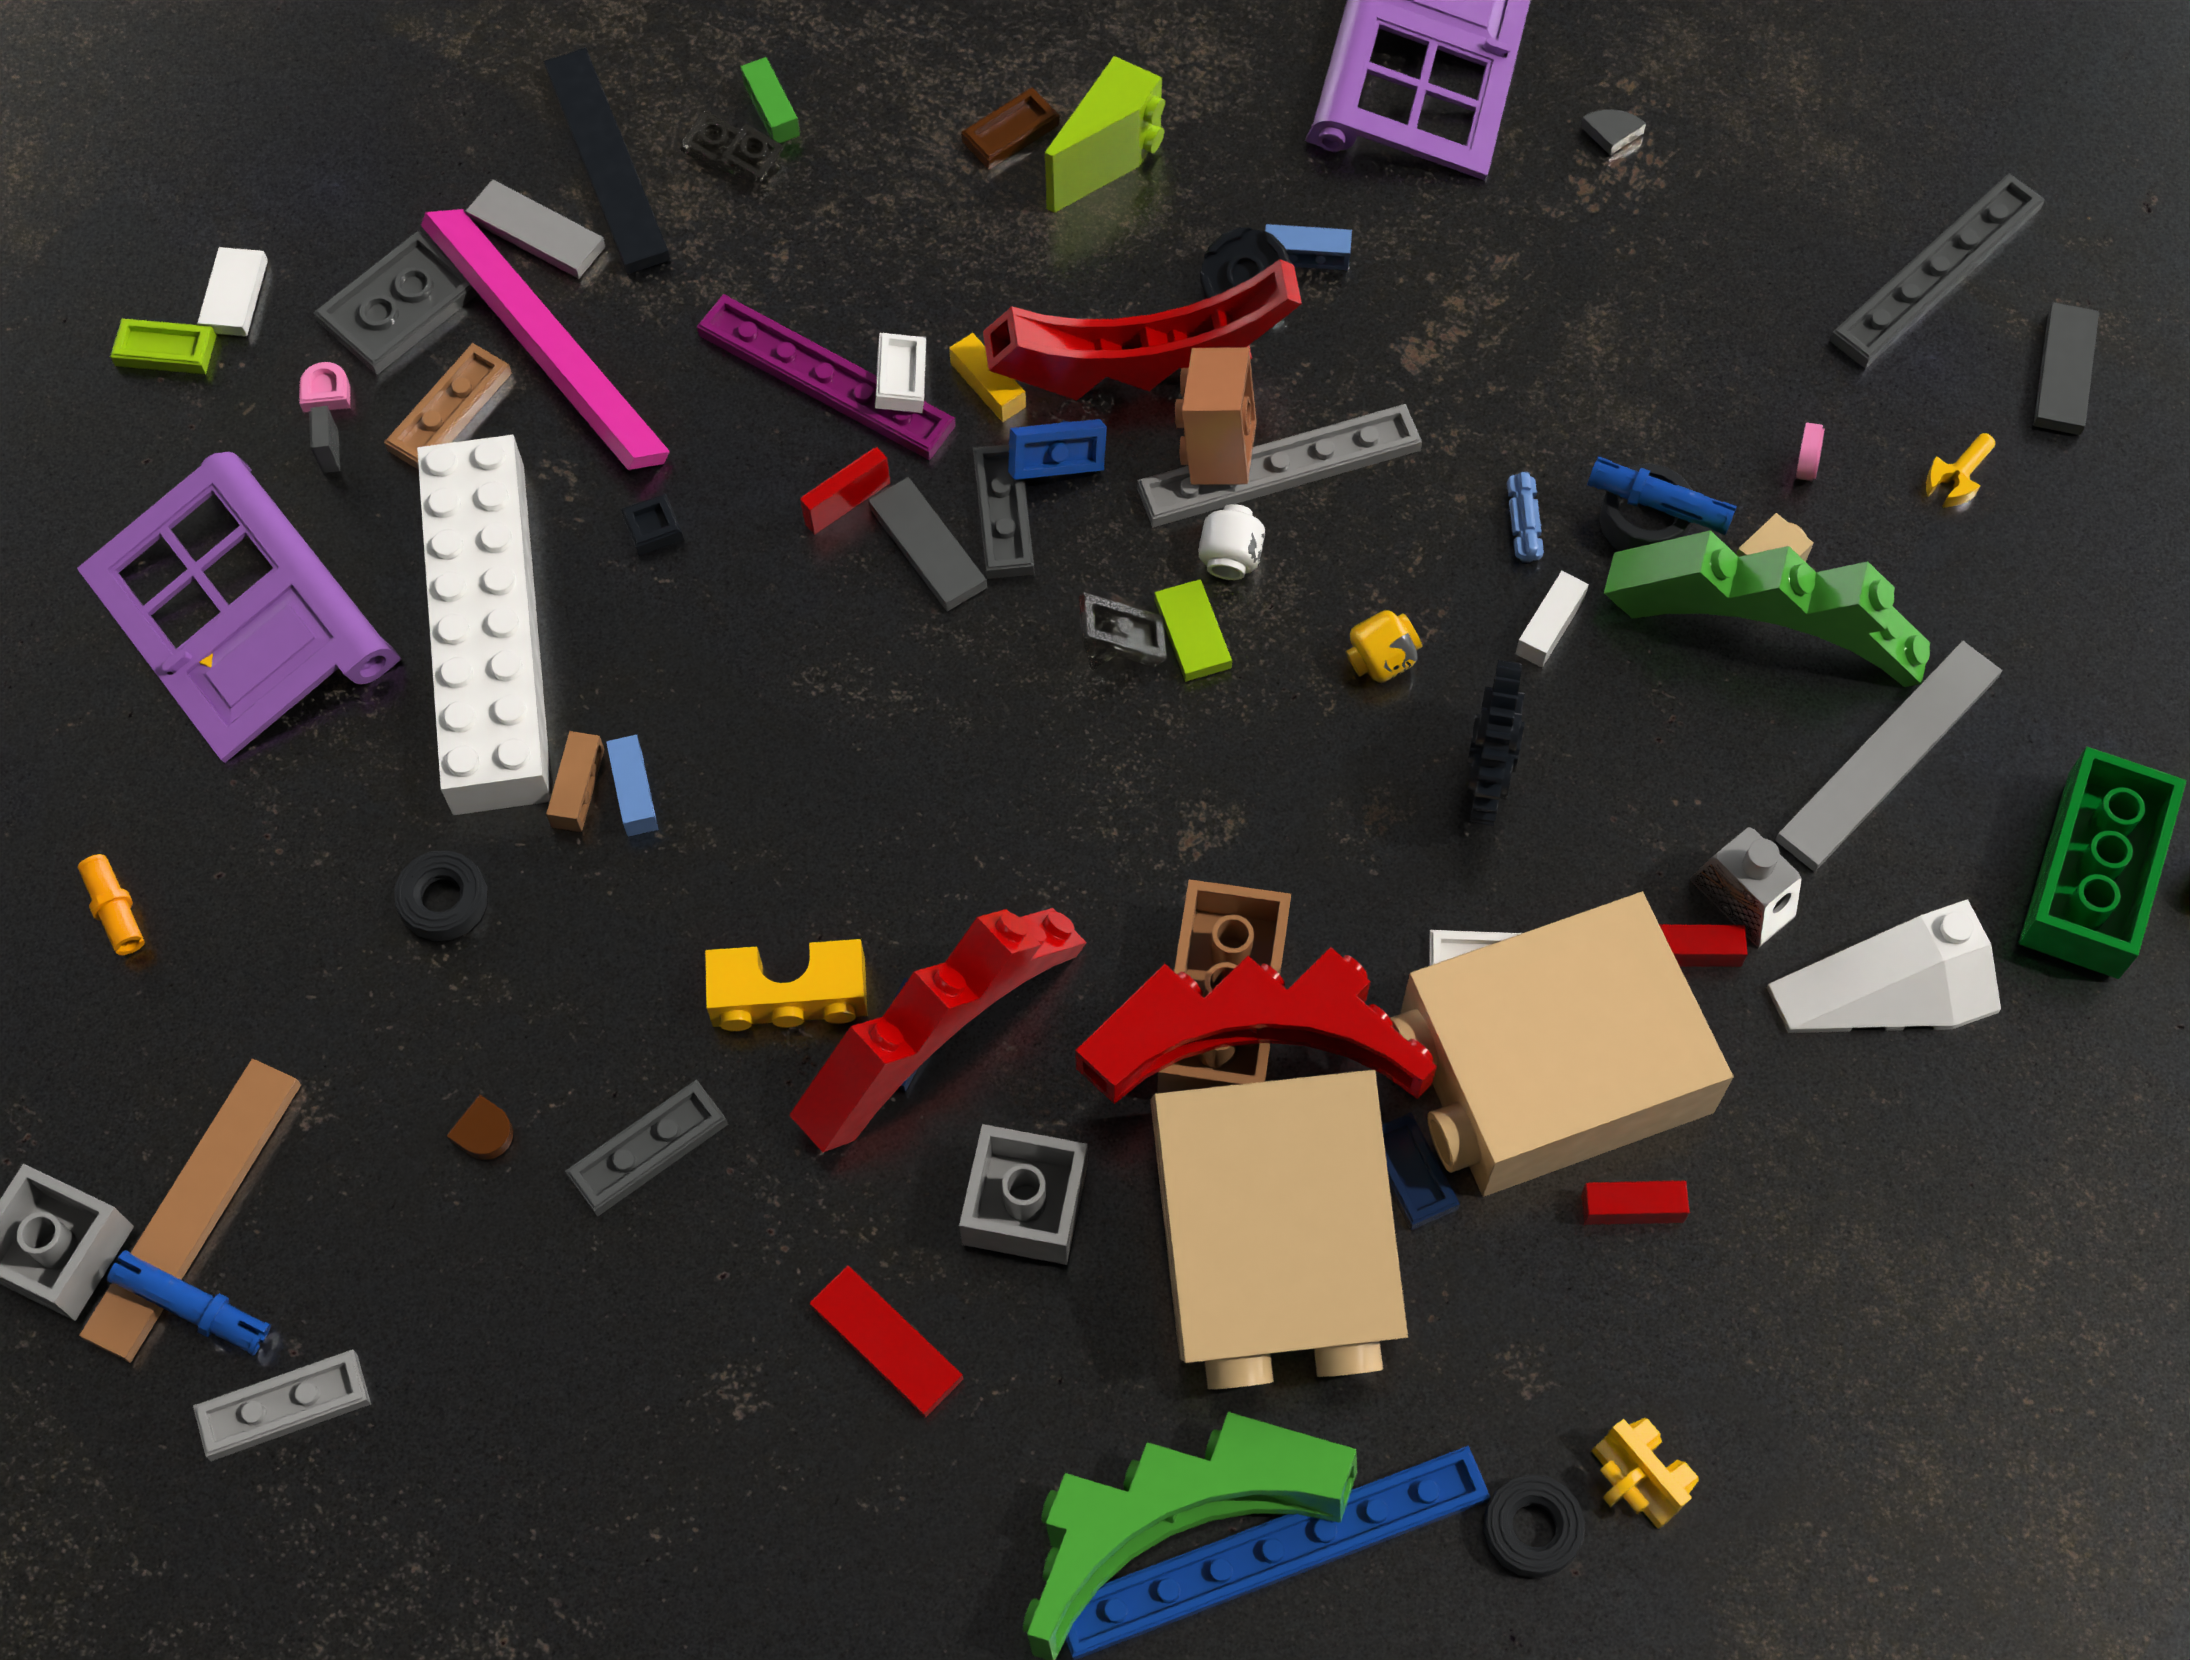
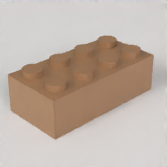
[1157,879,1291,1094]

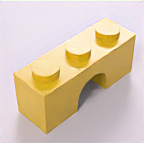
[705,939,868,1031]

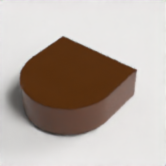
[447,1095,513,1160]

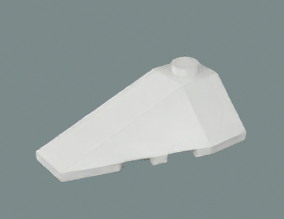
[1766,899,2001,1033]

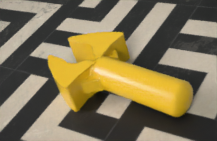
[1926,433,1995,507]

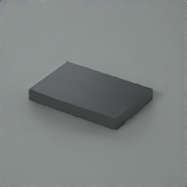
[313,230,478,375]

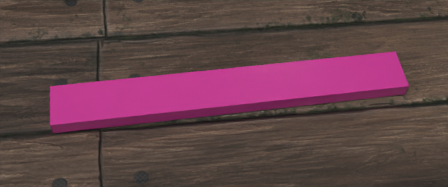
[421,209,670,470]

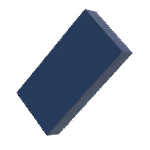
[1382,1112,1460,1231]

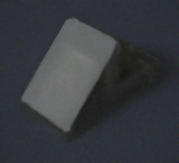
[1079,592,1167,670]

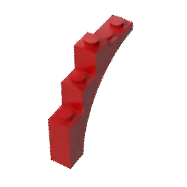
[983,259,1302,400]
[789,908,1087,1152]
[1075,947,1437,1104]

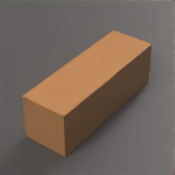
[546,731,605,832]

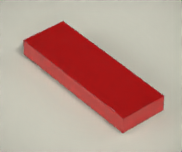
[809,1265,964,1418]

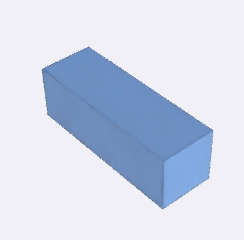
[1265,224,1352,270]
[606,735,658,837]

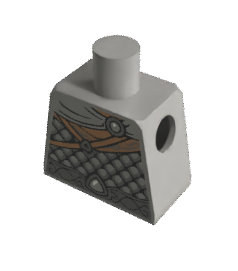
[1690,827,1802,948]

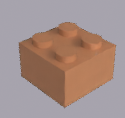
[1175,347,1257,485]

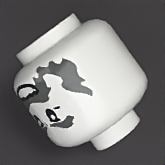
[1198,504,1265,580]

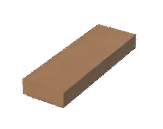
[384,343,512,470]

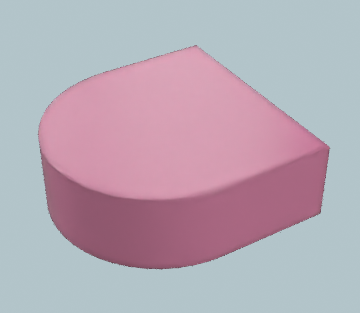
[299,362,350,412]
[1796,423,1825,481]

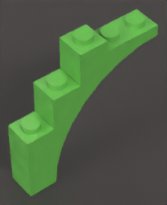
[1604,530,1930,687]
[1023,1412,1357,1660]

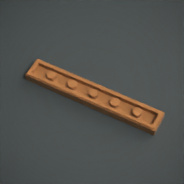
[79,1058,301,1363]

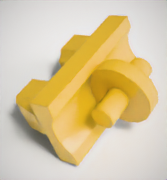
[1591,1418,1698,1529]

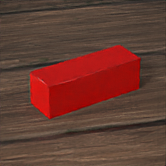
[1659,924,1748,967]
[1581,1181,1690,1225]

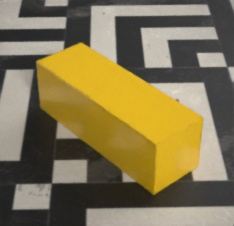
[949,333,1026,422]

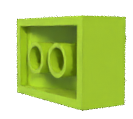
[1045,56,1165,213]

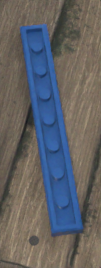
[1065,1446,1491,1660]

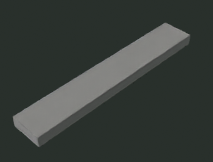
[1137,404,1422,528]
[1775,641,2003,872]

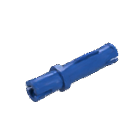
[1587,456,1737,535]
[107,1250,271,1356]

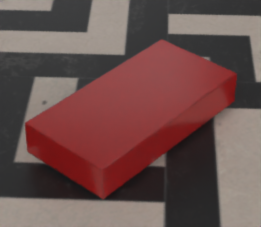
[800,447,890,535]

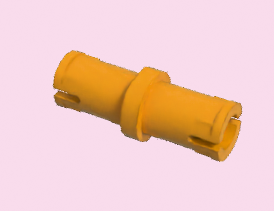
[78,854,145,955]

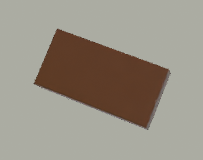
[961,87,1060,170]

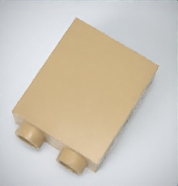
[1390,891,1734,1197]
[1150,1070,1408,1389]

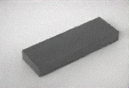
[2033,302,2099,435]
[973,444,1035,579]
[868,477,987,611]
[565,1079,728,1217]

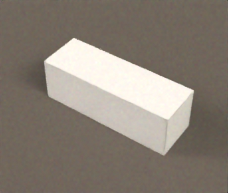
[1515,571,1589,668]

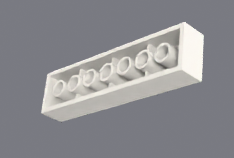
[417,435,552,815]

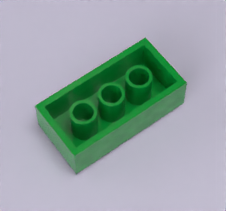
[2018,746,2187,979]

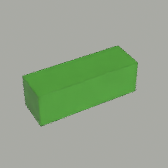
[740,57,800,145]

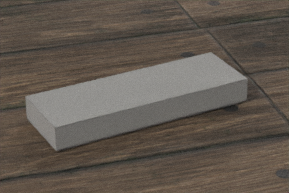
[466,179,606,279]
[193,1349,371,1461]

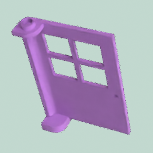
[1306,0,1530,180]
[77,452,401,763]

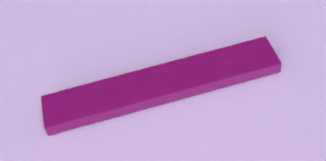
[697,294,956,460]

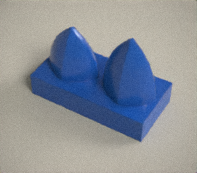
[1008,419,1107,480]

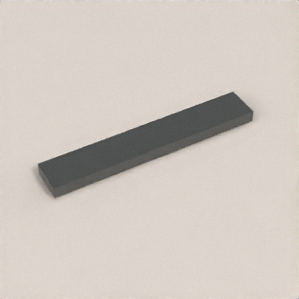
[1830,173,2045,369]

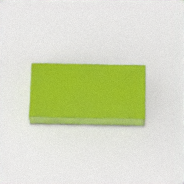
[110,318,216,374]
[1154,579,1232,682]

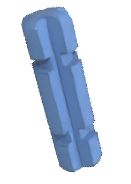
[1507,472,1544,563]

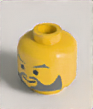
[1345,610,1422,683]

